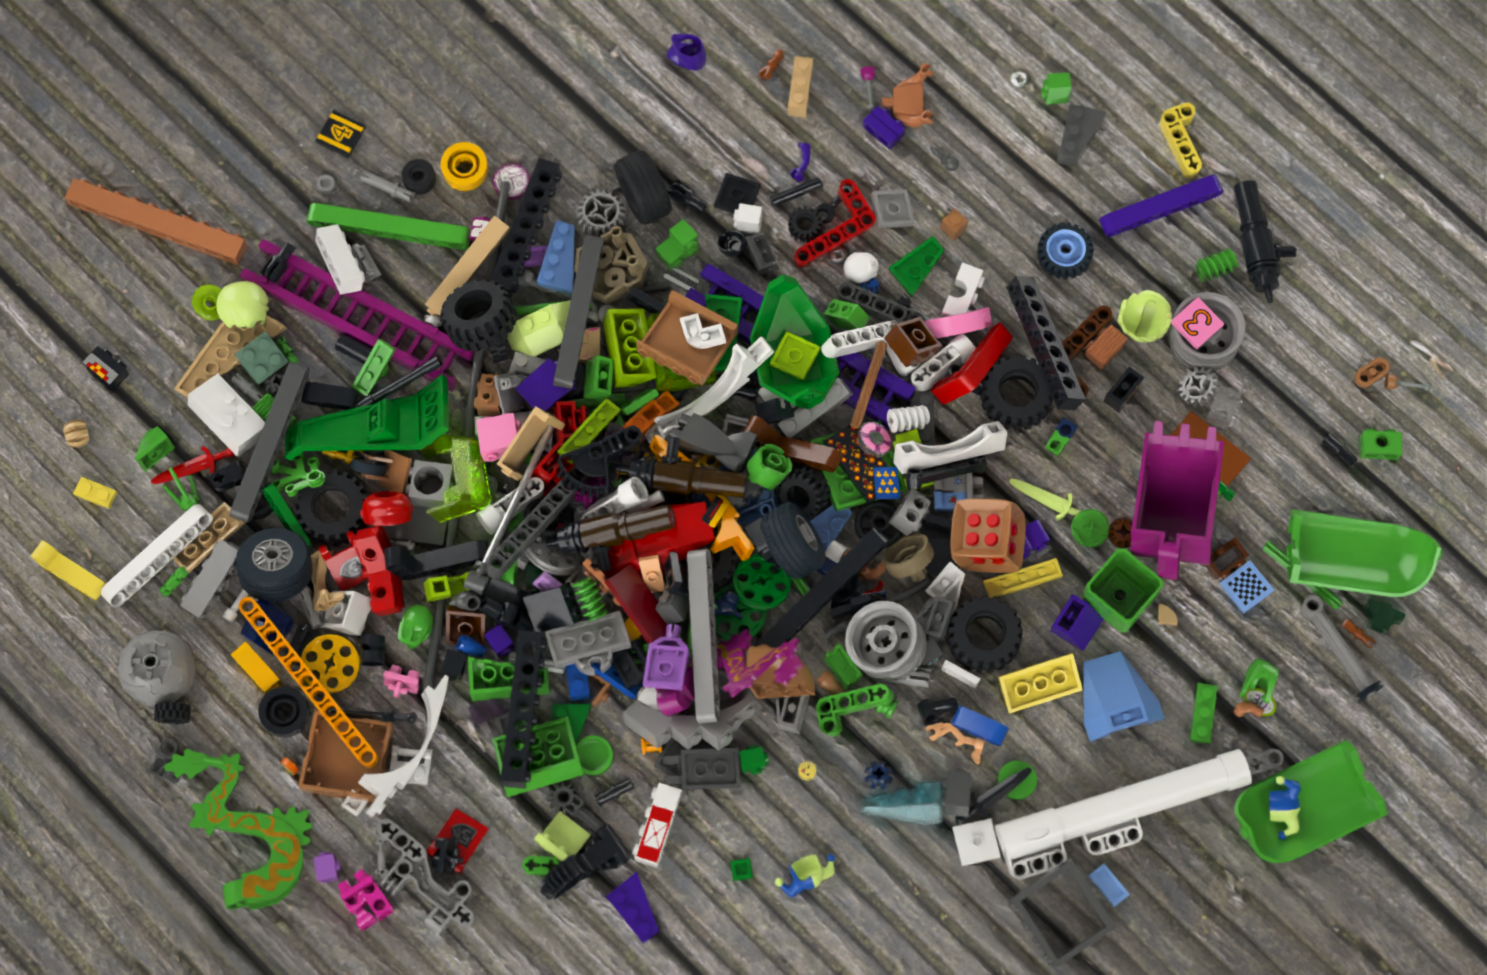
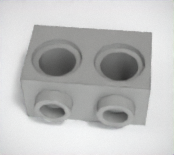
[889,489,931,536]

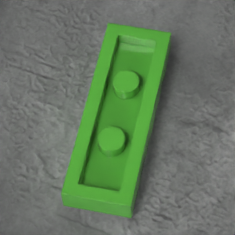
[352,339,396,396]
[1190,683,1218,745]

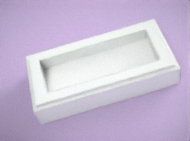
[941,660,980,689]

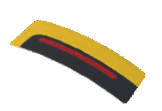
[702,495,730,528]

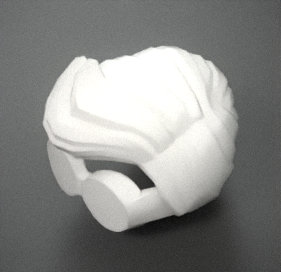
[844,252,879,284]

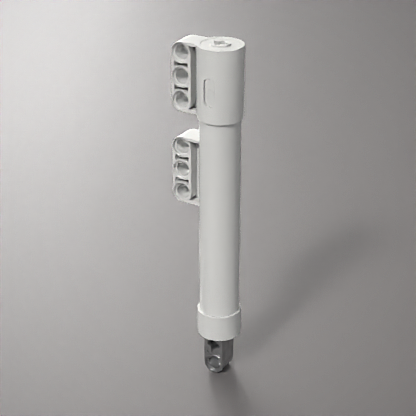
[995,749,1284,879]

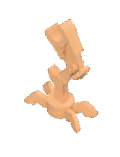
[926,719,985,765]

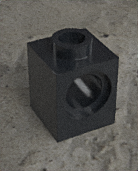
[441,649,468,681]

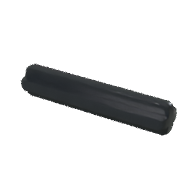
[770,178,822,207]

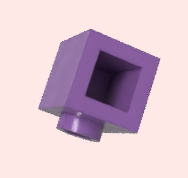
[313,852,341,884]

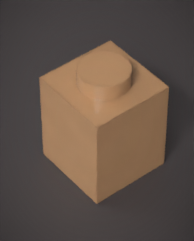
[940,208,968,241]

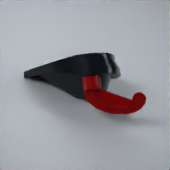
[830,574,884,609]

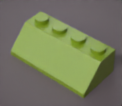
[602,309,657,388]

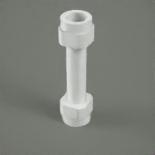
[222,589,249,623]

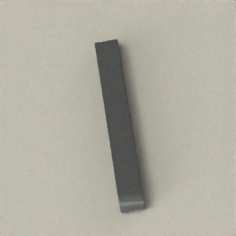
[553,235,604,389]
[230,361,310,523]
[487,451,600,579]

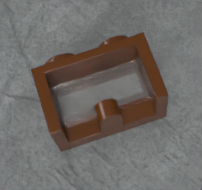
[1204,537,1249,580]

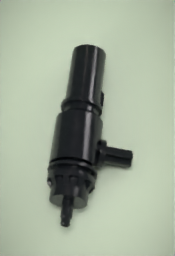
[1233,180,1297,303]

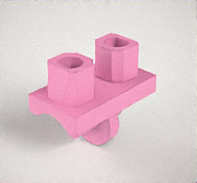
[383,665,419,698]

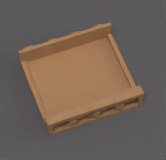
[637,290,738,386]

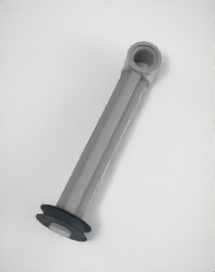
[1301,595,1384,702]

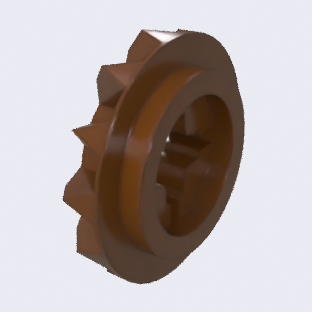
[1108,517,1132,548]

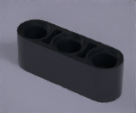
[301,382,358,410]

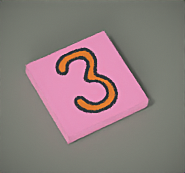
[1170,297,1224,350]

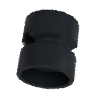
[359,634,385,667]

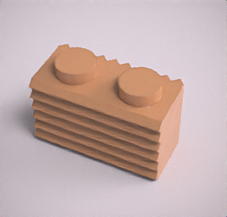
[1084,324,1128,370]

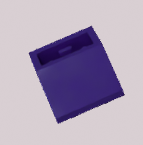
[1050,594,1104,651]

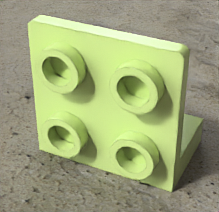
[534,812,590,862]

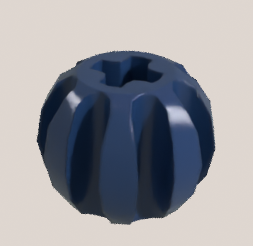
[864,761,893,790]

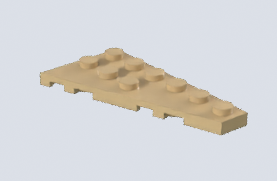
[174,315,287,399]

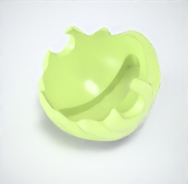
[217,281,269,329]
[1118,291,1172,343]

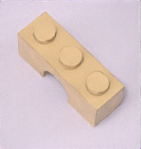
[788,56,813,118]

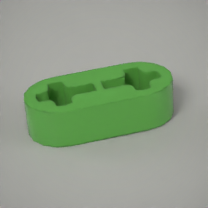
[522,856,559,876]

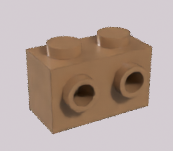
[474,374,502,417]

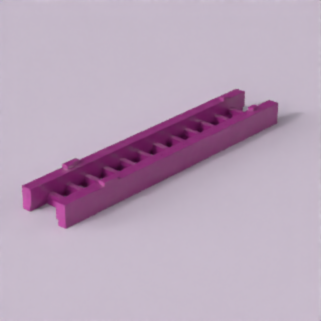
[239,239,474,392]

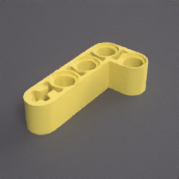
[1159,103,1202,179]
[31,540,106,601]

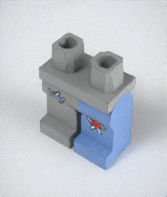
[933,473,984,513]

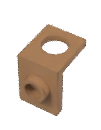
[590,674,611,709]

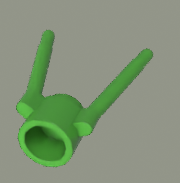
[162,467,201,511]

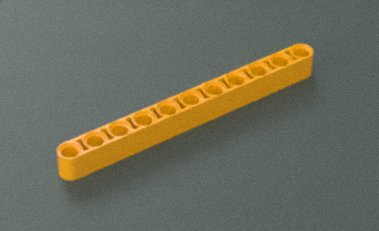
[239,597,378,768]

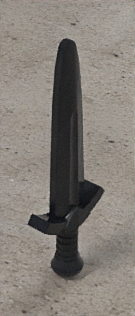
[331,710,417,724]
[955,767,1032,825]

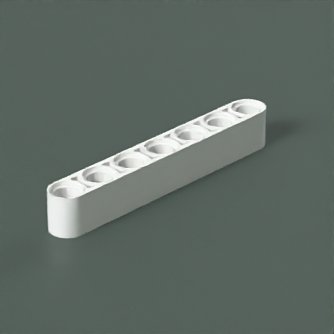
[101,504,213,607]

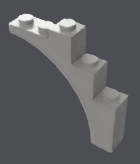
[623,696,755,751]

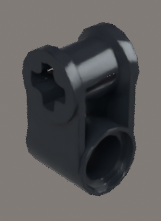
[210,461,246,492]

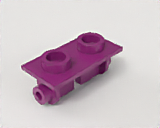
[575,476,606,510]

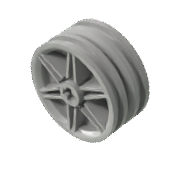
[1168,292,1245,371]
[845,601,927,682]

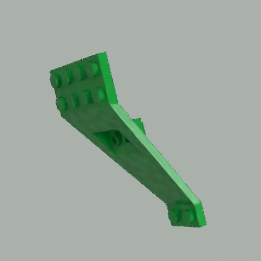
[285,374,449,461]

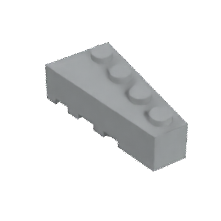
[180,539,240,619]

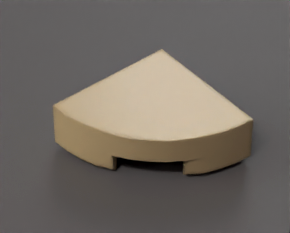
[1157,604,1178,626]

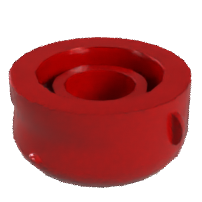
[360,491,413,526]

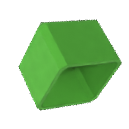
[1082,548,1163,633]

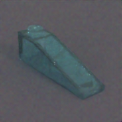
[860,781,944,825]

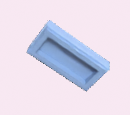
[1088,863,1130,908]

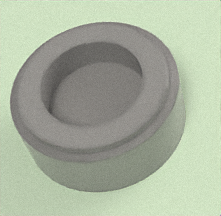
[316,175,336,194]

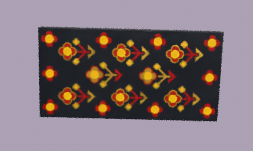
[823,425,888,504]

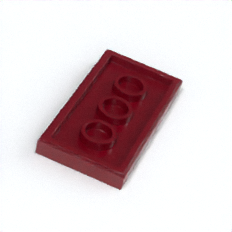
[605,564,674,644]

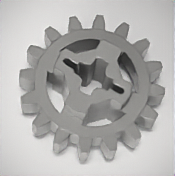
[1178,366,1220,407]

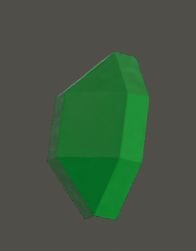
[750,274,840,410]

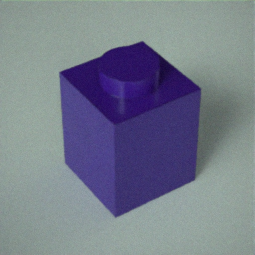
[484,624,514,658]

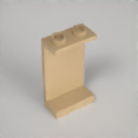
[497,406,565,481]

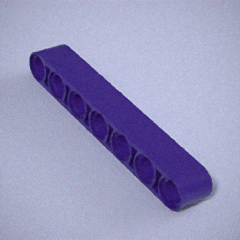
[1099,174,1224,237]

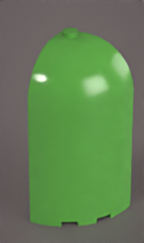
[1286,509,1442,597]
[1234,740,1388,863]

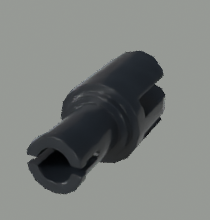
[667,179,708,214]
[260,241,296,283]

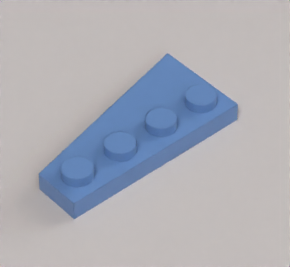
[536,220,574,295]

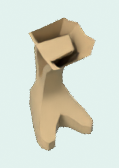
[311,549,345,611]

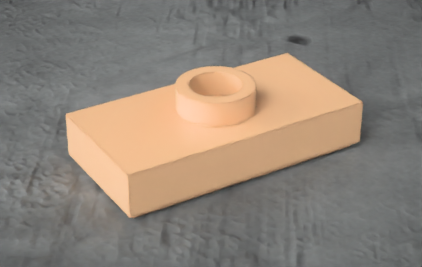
[639,555,665,593]

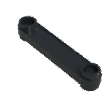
[906,455,986,489]

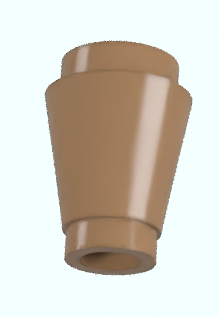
[816,670,845,695]

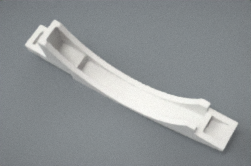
[644,337,774,443]
[358,675,449,817]

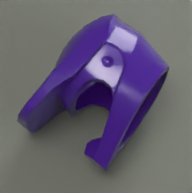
[666,34,706,71]

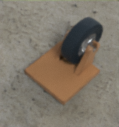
[351,450,412,494]

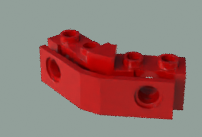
[532,401,586,487]
[353,526,405,616]

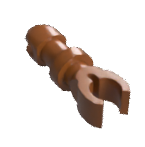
[758,49,784,81]
[1341,619,1376,648]

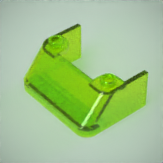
[420,435,491,523]

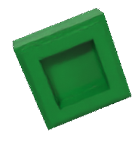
[730,858,753,882]

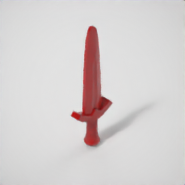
[151,446,235,484]

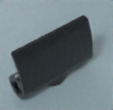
[478,578,534,631]

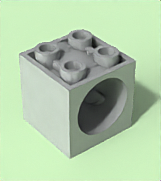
[406,460,456,510]

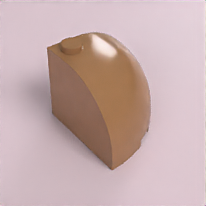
[747,645,815,699]

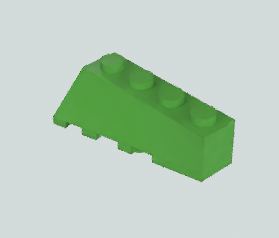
[468,657,550,701]

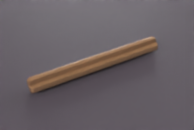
[850,341,887,429]

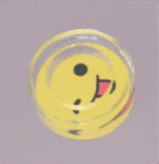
[797,760,817,781]

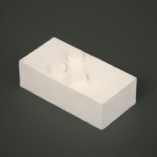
[188,374,265,457]

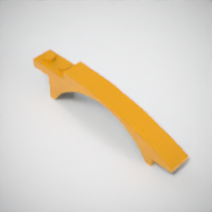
[649,435,754,561]

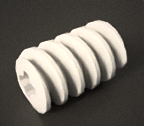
[887,405,930,433]

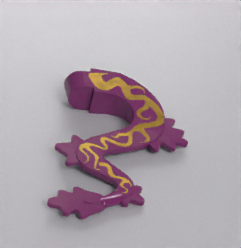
[655,629,803,717]

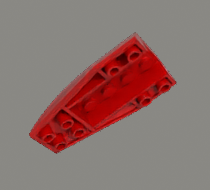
[602,502,716,580]

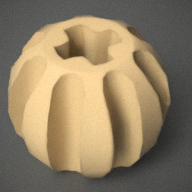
[63,420,90,448]

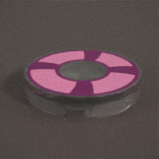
[857,421,893,458]

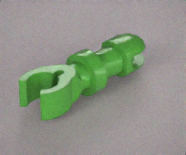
[277,336,299,364]

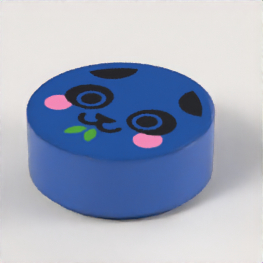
[860,278,879,294]

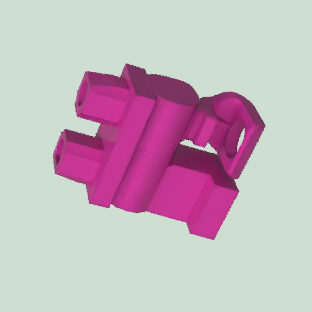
[338,869,395,932]

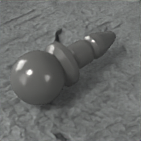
[930,146,959,171]

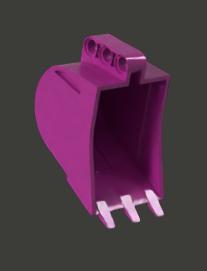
[1131,420,1224,580]

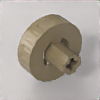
[882,534,934,582]

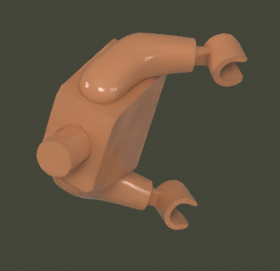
[882,63,934,128]

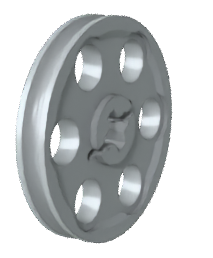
[525,536,581,575]

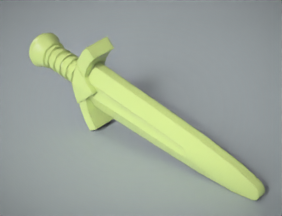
[1009,479,1080,521]

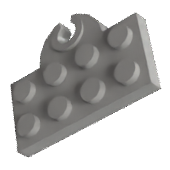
[545,611,631,676]

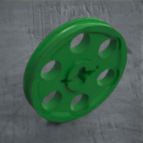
[732,555,791,611]
[714,585,766,641]

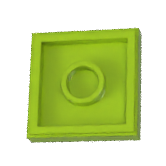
[769,331,821,381]

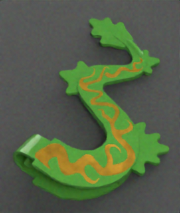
[164,749,312,911]

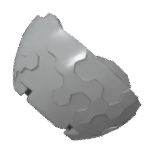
[118,630,197,707]

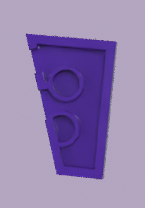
[606,872,659,944]

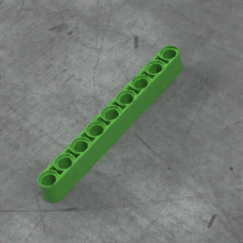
[306,203,471,250]

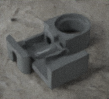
[146,739,179,785]

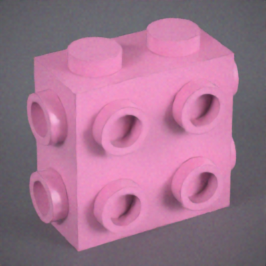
[476,413,521,462]

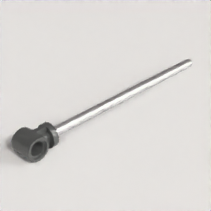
[464,425,554,595]

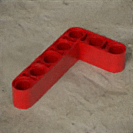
[793,179,876,267]
[930,322,1013,405]

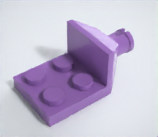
[643,624,691,690]

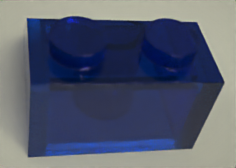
[241,600,295,655]

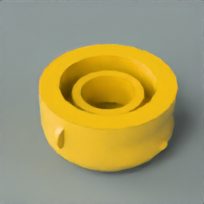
[440,142,488,191]

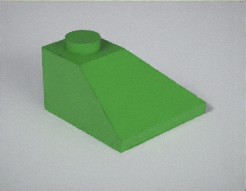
[135,426,175,472]

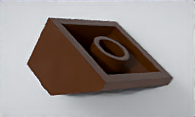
[446,599,486,646]

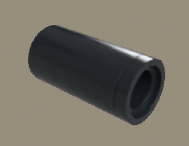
[335,333,373,364]

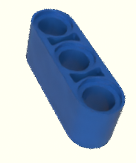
[951,706,1009,747]

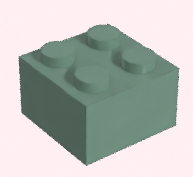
[234,331,289,385]

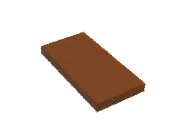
[1171,411,1251,486]

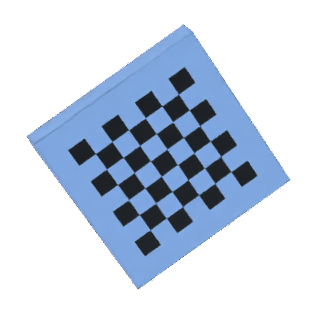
[1219,560,1275,614]

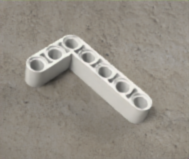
[821,320,920,377]

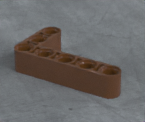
[1062,305,1112,398]
[743,415,843,473]

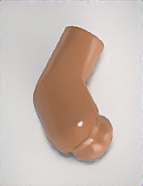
[860,561,887,580]
[1234,701,1264,718]

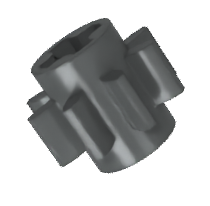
[265,374,283,397]

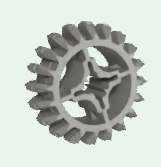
[576,188,627,237]

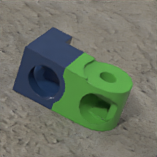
[1045,417,1078,456]

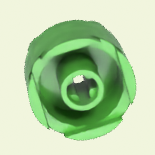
[747,444,792,490]

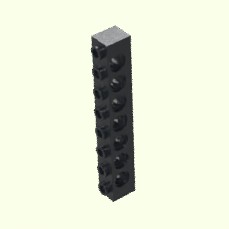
[490,158,562,298]
[1006,276,1086,410]
[500,630,547,789]

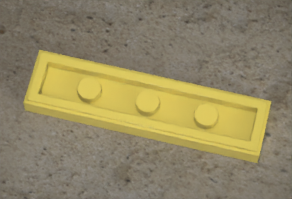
[983,558,1063,599]

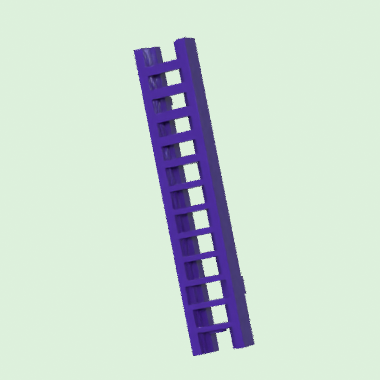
[685,263,916,429]

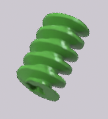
[1196,249,1238,283]
[572,577,608,621]

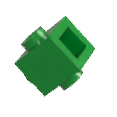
[739,745,769,775]

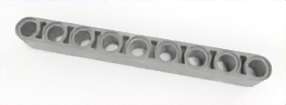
[687,549,720,724]

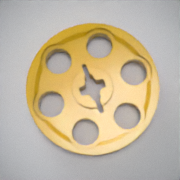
[300,634,360,694]

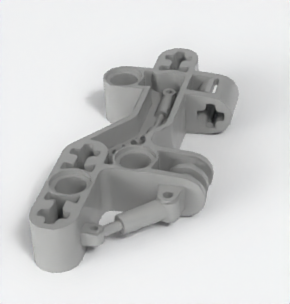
[377,819,476,936]

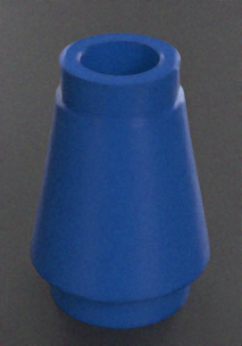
[456,635,486,658]

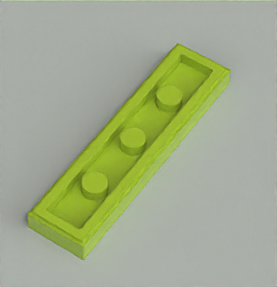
[557,397,621,465]

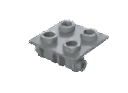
[494,371,527,414]

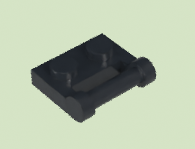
[612,639,647,690]

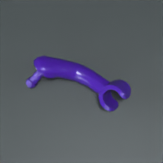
[790,142,810,181]

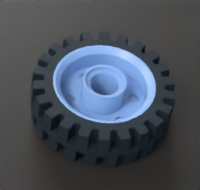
[1037,222,1094,280]

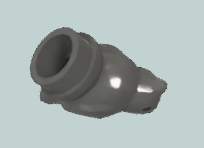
[449,590,482,611]

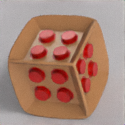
[950,499,1026,573]

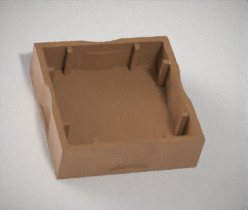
[298,710,395,803]

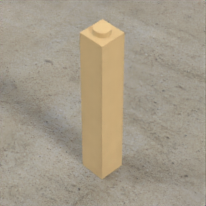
[425,215,510,317]

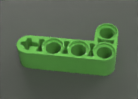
[816,684,894,737]

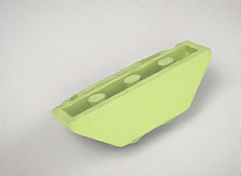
[507,301,571,357]

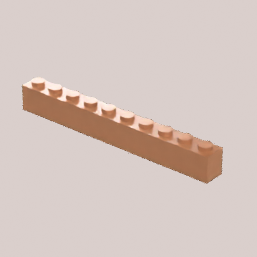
[64,178,247,265]

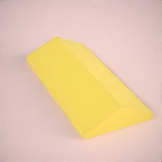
[998,653,1083,714]

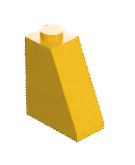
[231,641,283,694]

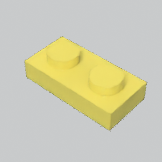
[73,477,118,509]

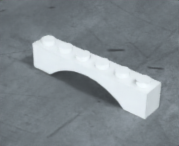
[893,421,1007,474]

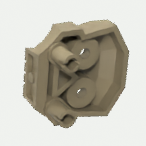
[574,226,650,304]

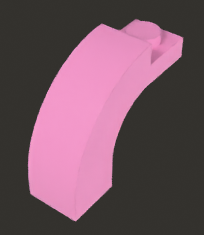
[924,307,993,338]

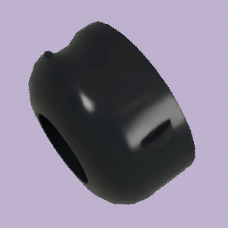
[258,686,310,738]

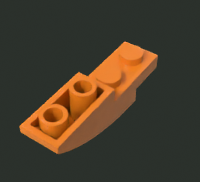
[620,390,680,440]

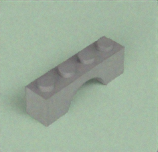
[778,378,853,439]

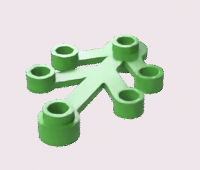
[271,453,326,497]

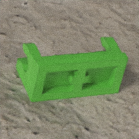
[823,643,862,690]

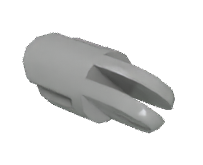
[893,667,932,688]

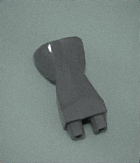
[669,413,757,473]

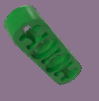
[262,484,312,548]

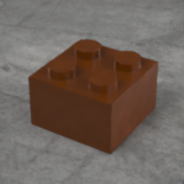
[884,317,942,367]

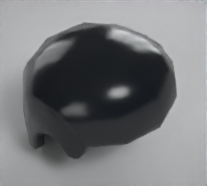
[716,230,747,257]

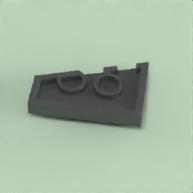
[901,392,935,446]

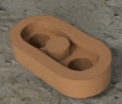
[1354,358,1390,388]

